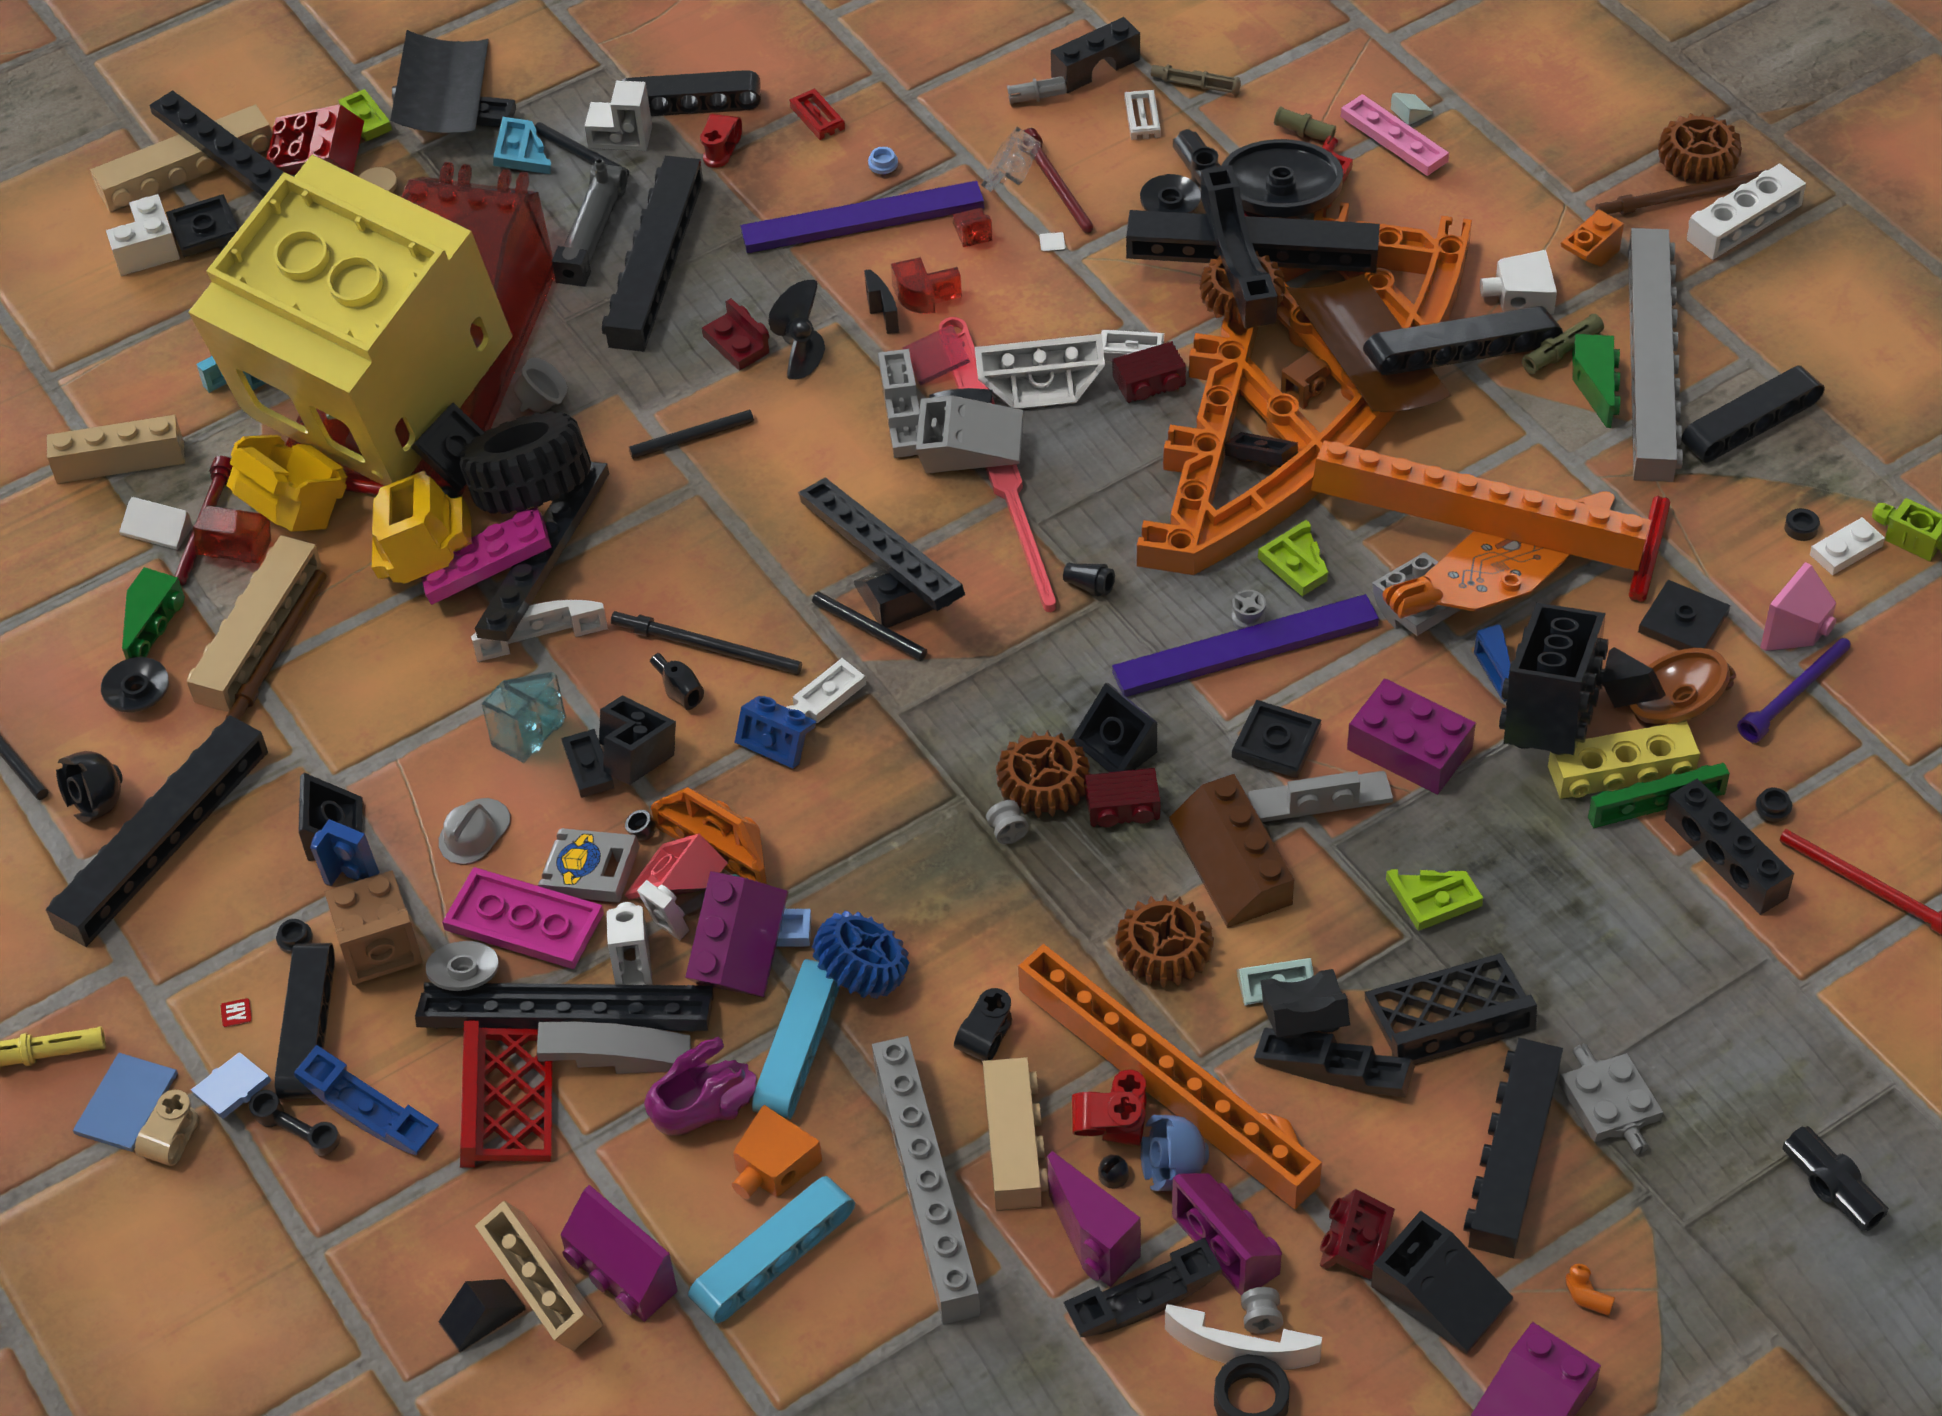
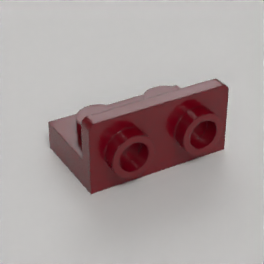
[702,298,770,371]
[1320,1189,1395,1280]

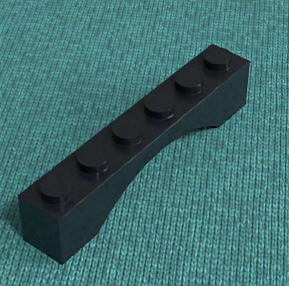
[1201,165,1277,329]

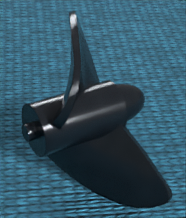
[768,280,825,380]

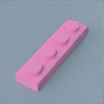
[1341,94,1449,176]

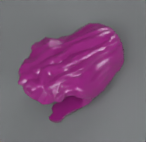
[644,1037,757,1136]

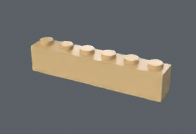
[90,104,272,212]
[187,535,322,712]

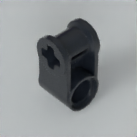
[954,988,1012,1061]

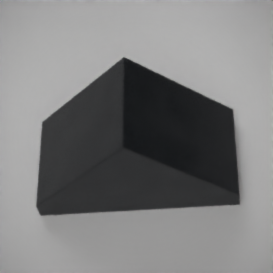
[1602,647,1666,708]
[438,1279,526,1352]

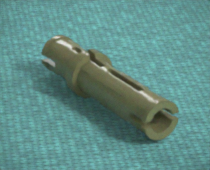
[1522,314,1604,374]

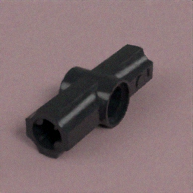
[1173,129,1221,187]
[1782,1126,1889,1231]

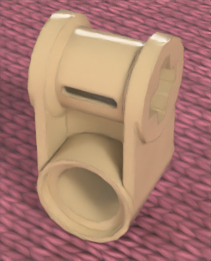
[135,1089,199,1166]

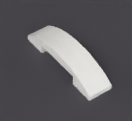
[471,600,608,662]
[1165,1304,1322,1370]

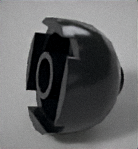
[56,751,123,823]

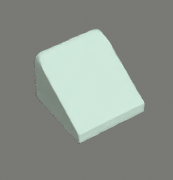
[1391,92,1433,125]

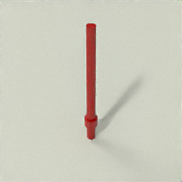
[1779,829,1942,935]

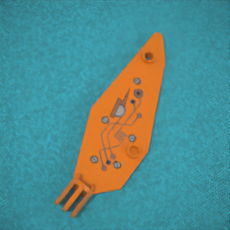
[1382,491,1615,619]

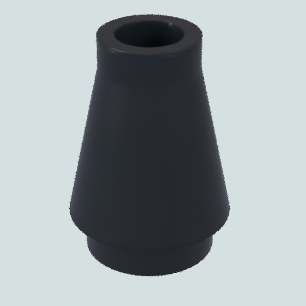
[1063,562,1115,596]

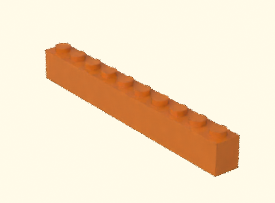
[1311,440,1651,571]
[1018,943,1322,1210]

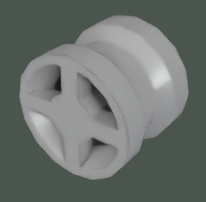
[1232,590,1266,630]
[986,800,1029,844]
[1241,1287,1283,1334]

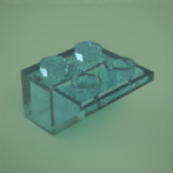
[481,672,566,763]

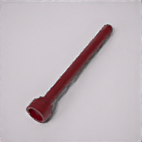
[1016,128,1093,233]
[174,456,233,586]

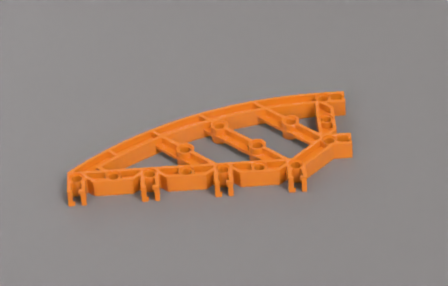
[1137,202,1472,575]

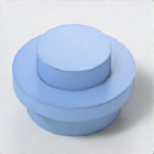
[868,147,898,174]

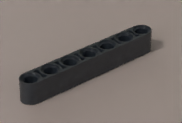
[1363,306,1563,375]

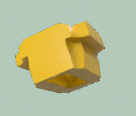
[226,435,347,532]
[371,470,472,584]

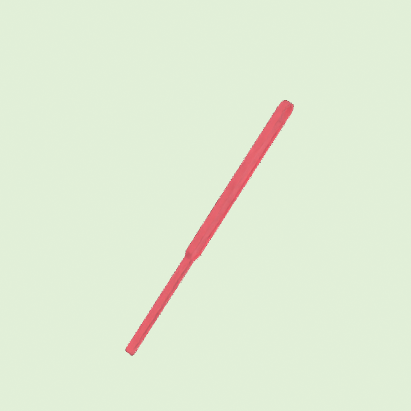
[939,317,1056,612]

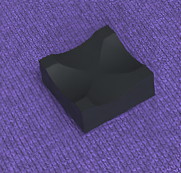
[1261,969,1350,1039]

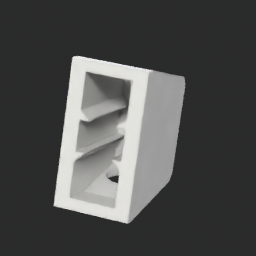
[1480,250,1557,315]
[606,902,653,985]

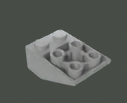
[916,395,1024,473]

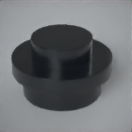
[1755,787,1792,822]
[276,919,313,953]

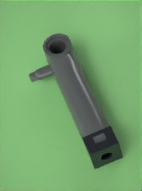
[552,159,628,287]

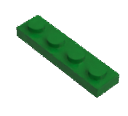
[1588,763,1730,829]

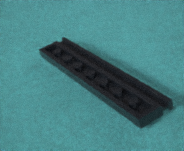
[415,982,714,1032]

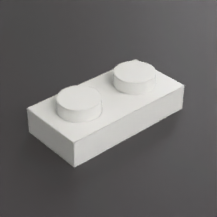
[1810,517,1885,575]
[637,880,689,941]

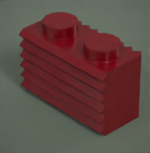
[1112,341,1186,403]
[1085,768,1160,827]

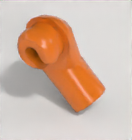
[1566,1264,1615,1316]

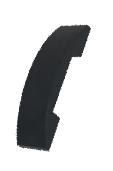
[1064,1238,1222,1337]

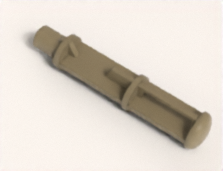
[1151,64,1241,95]

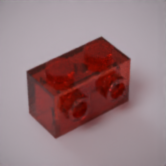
[193,505,271,564]

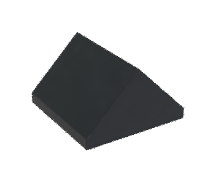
[1071,683,1157,772]
[298,773,363,861]

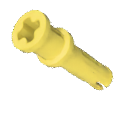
[0,1026,106,1070]

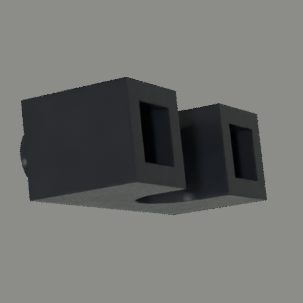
[1051,17,1140,94]

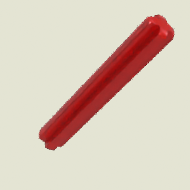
[1629,496,1671,602]

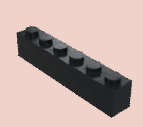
[1463,1038,1563,1259]

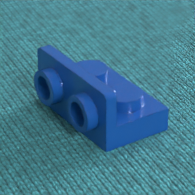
[734,696,816,769]
[310,819,379,886]

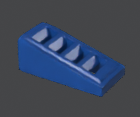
[1474,624,1511,702]

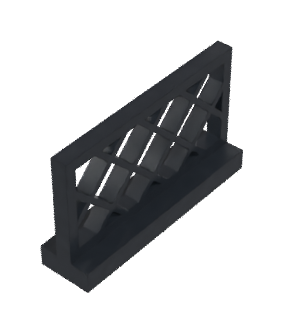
[1365,953,1537,1065]

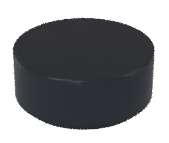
[1784,508,1820,541]

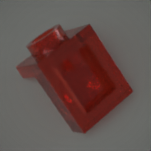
[952,208,993,247]

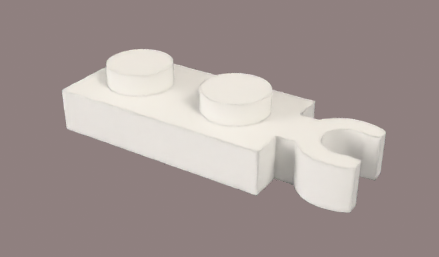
[786,658,866,723]

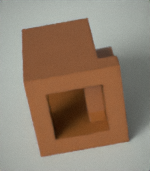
[1281,351,1331,409]

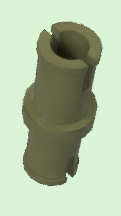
[1274,107,1336,142]

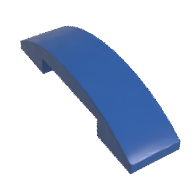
[294,1045,439,1155]

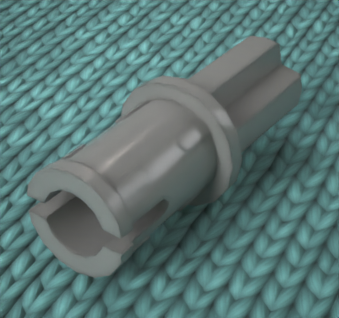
[1007,76,1067,105]

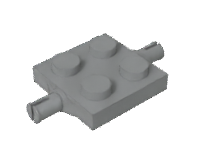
[1558,1044,1663,1155]

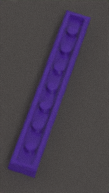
[740,181,984,253]
[1112,594,1379,697]

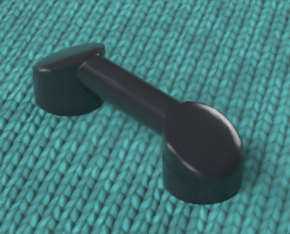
[249,1090,341,1156]

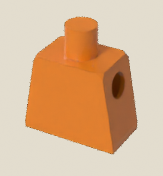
[732,1105,822,1199]

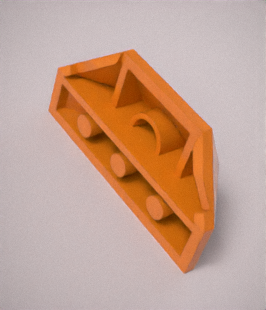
[651,787,767,884]

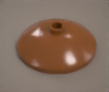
[1630,648,1730,725]

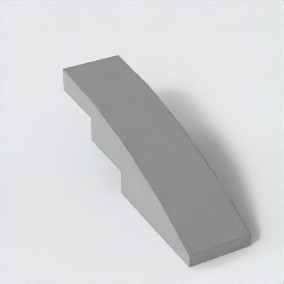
[878,349,920,458]
[537,1022,691,1074]

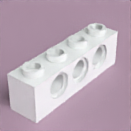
[1687,163,1806,260]

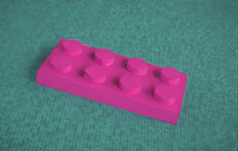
[422,507,551,605]
[442,867,604,969]

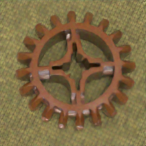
[1658,113,1742,183]
[1199,251,1285,325]
[996,730,1090,818]
[1115,894,1214,988]

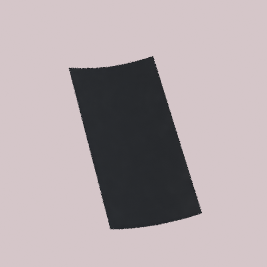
[390,30,489,133]

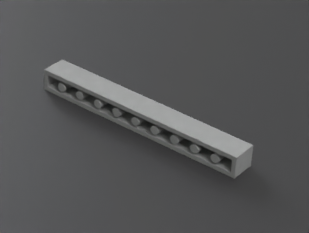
[1628,228,1683,482]

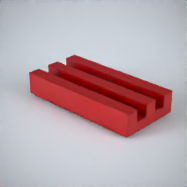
[789,88,845,140]

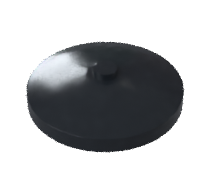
[1221,139,1343,217]

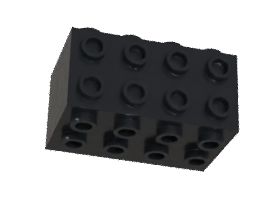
[1499,602,1609,755]

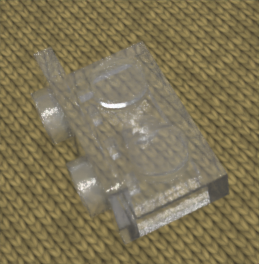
[981,127,1041,192]

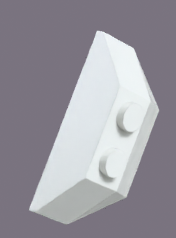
[974,334,1105,409]

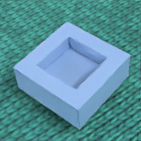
[776,909,812,947]

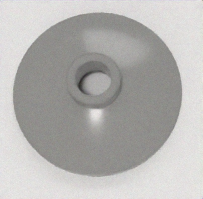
[426,941,499,991]

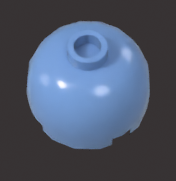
[1141,1115,1209,1191]

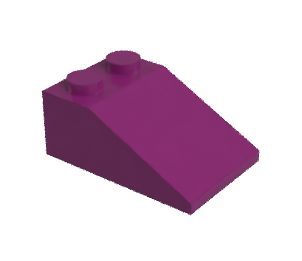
[1047,1151,1141,1287]
[1471,1322,1601,1416]

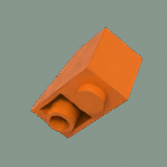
[1561,209,1624,267]

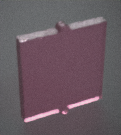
[902,324,970,386]

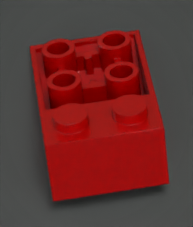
[267,104,364,175]

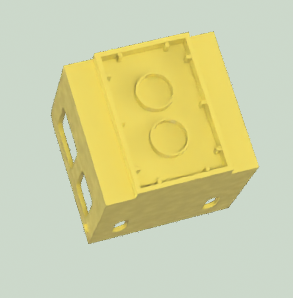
[188,155,513,486]

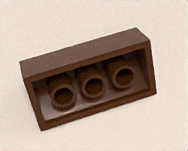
[1169,774,1294,928]

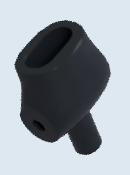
[650,653,704,710]

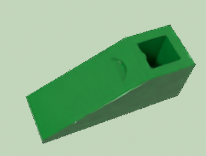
[1572,334,1621,428]
[122,567,185,659]

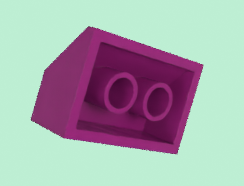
[685,871,789,997]
[1172,1173,1282,1295]
[560,1185,678,1322]

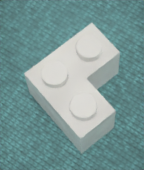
[585,81,652,151]
[106,194,180,276]

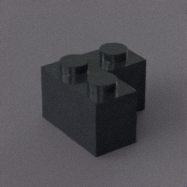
[599,695,676,785]

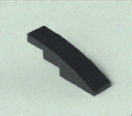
[1254,1028,1415,1097]

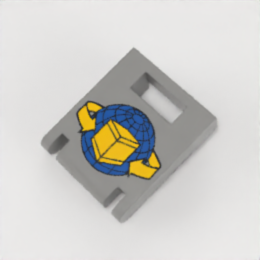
[538,828,640,902]

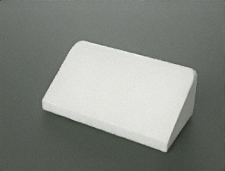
[119,497,193,550]

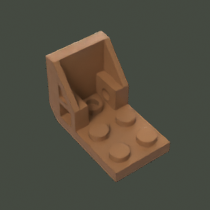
[324,870,423,985]

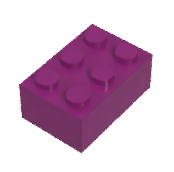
[1347,678,1476,795]

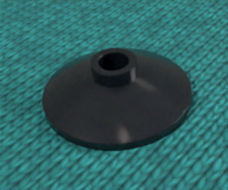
[1140,174,1201,213]
[101,657,169,712]

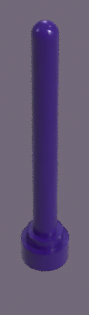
[1737,638,1851,743]

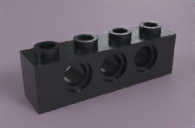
[1665,778,1794,915]

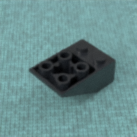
[1371,1211,1513,1354]

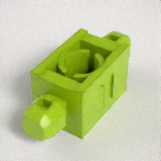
[1872,498,1942,562]

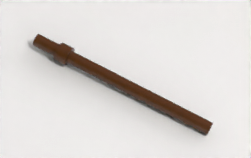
[1595,169,1769,215]
[225,570,327,720]

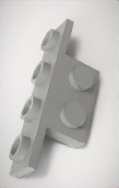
[1248,771,1393,822]

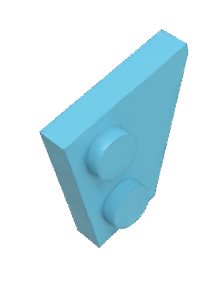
[493,117,551,174]

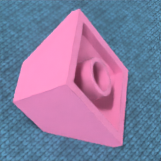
[1760,562,1836,651]

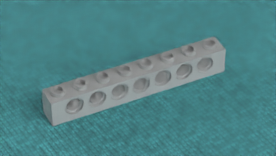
[872,1036,981,1325]

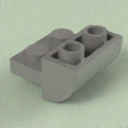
[1372,552,1461,636]

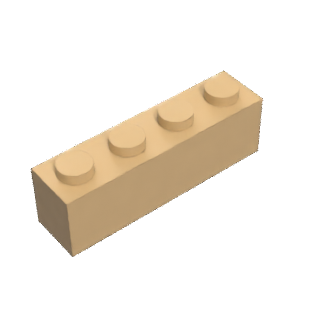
[47,415,185,484]
[983,1057,1048,1210]
[475,1201,603,1351]

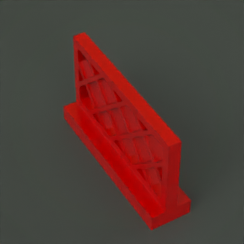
[460,1021,552,1168]

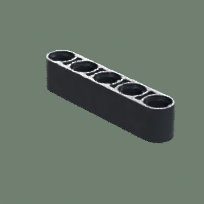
[621,70,761,116]
[1681,365,1825,463]
[275,943,335,1099]

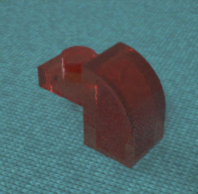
[891,257,962,314]

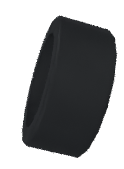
[1214,1354,1290,1416]

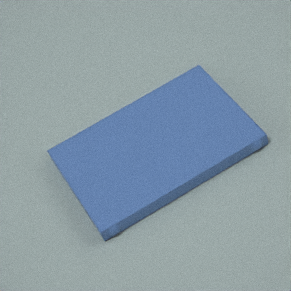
[73,1053,178,1152]

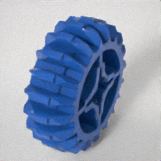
[812,911,910,999]

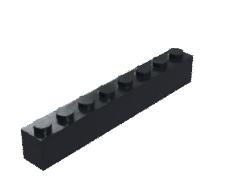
[602,155,703,352]
[1126,210,1380,273]
[46,715,268,947]

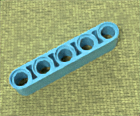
[752,959,840,1120]
[688,1176,855,1323]

